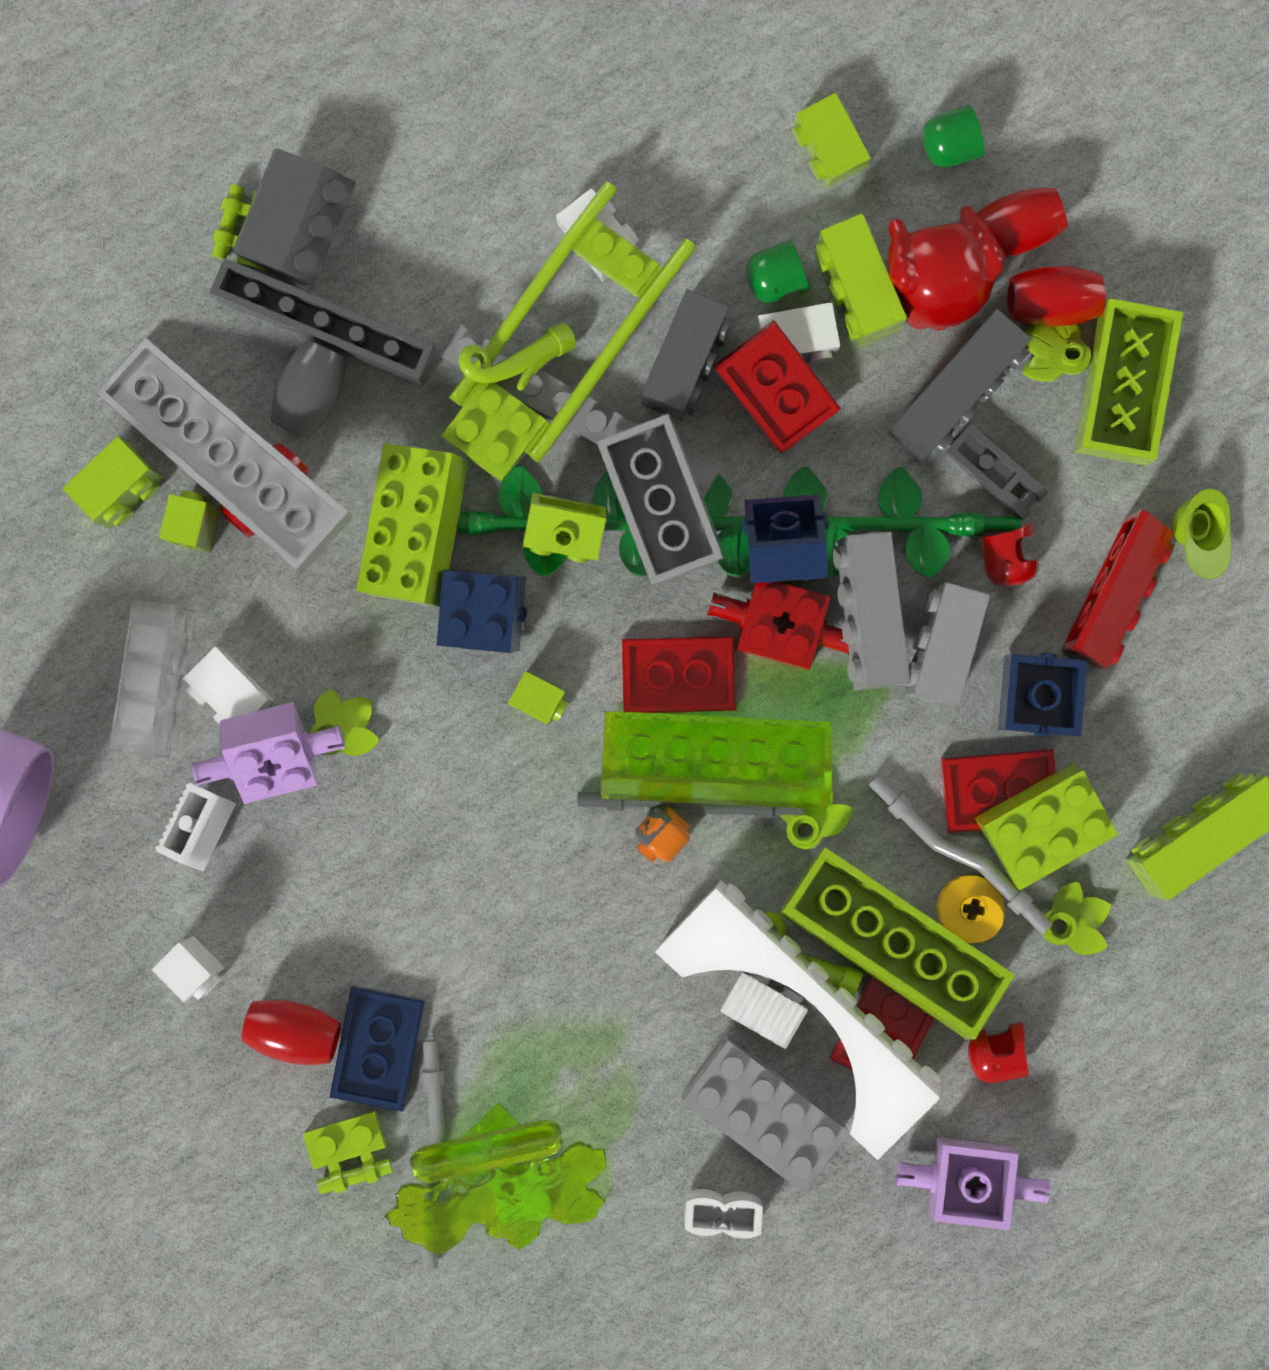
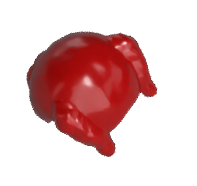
[888,206,1006,331]

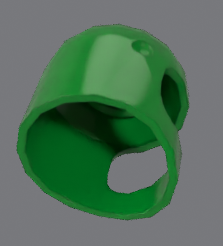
[922,105,985,168]
[746,240,811,303]

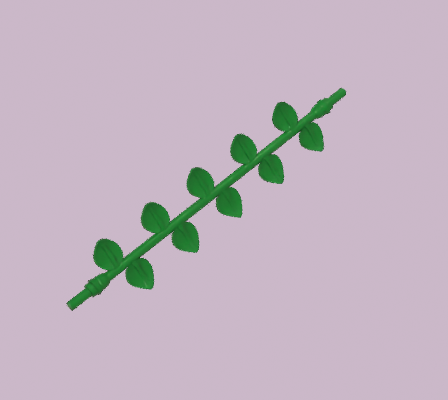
[456,466,1021,578]

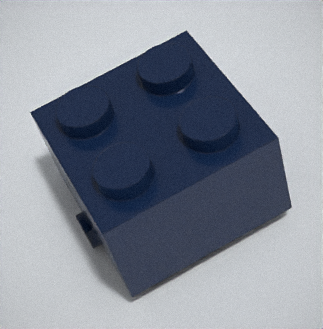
[742,494,828,583]
[436,569,527,653]
[998,653,1087,738]

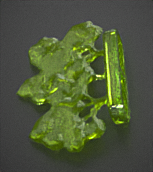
[384,1120,606,1255]

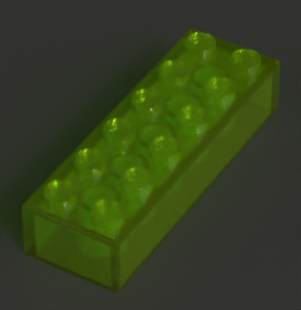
[601,711,832,810]

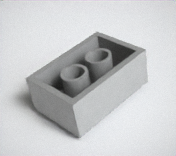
[904,582,990,707]

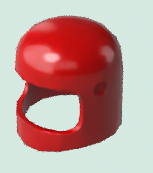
[979,522,1039,587]
[968,1022,1029,1084]

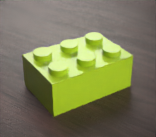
[814,213,907,348]
[975,763,1119,891]

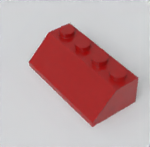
[1061,509,1174,669]

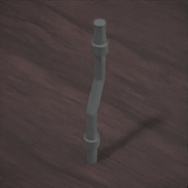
[577,788,804,819]

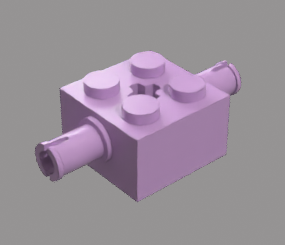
[191,702,346,804]
[895,1137,1050,1230]

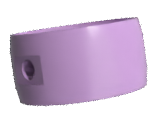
[0,729,54,887]

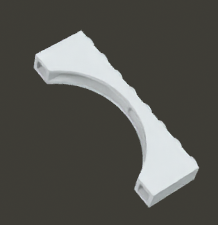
[655,880,942,1160]

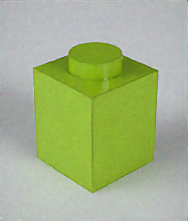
[508,671,569,725]

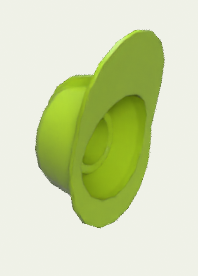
[1172,488,1232,580]

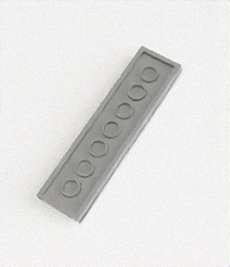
[96,338,353,575]

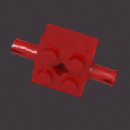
[707,581,850,671]

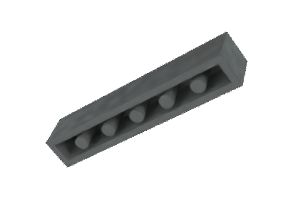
[209,258,437,386]

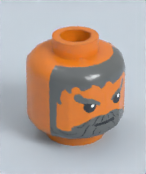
[635,807,691,863]

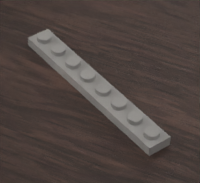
[442,325,719,499]

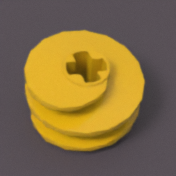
[936,875,1005,943]

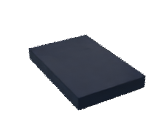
[329,985,426,1112]

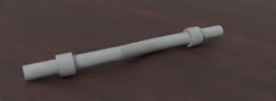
[869,775,1052,934]
[415,1040,445,1269]

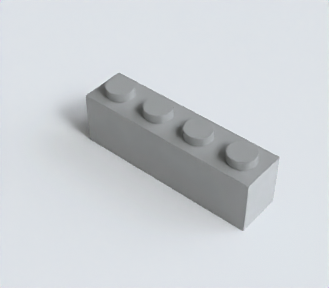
[833,532,910,691]

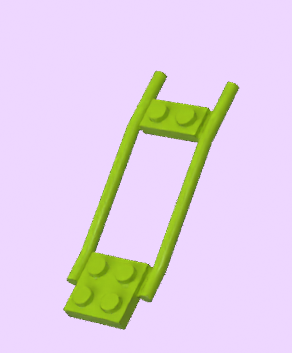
[441,181,696,483]

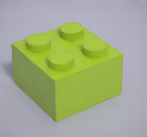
[62,436,164,529]

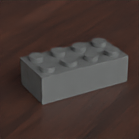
[888,309,1031,462]

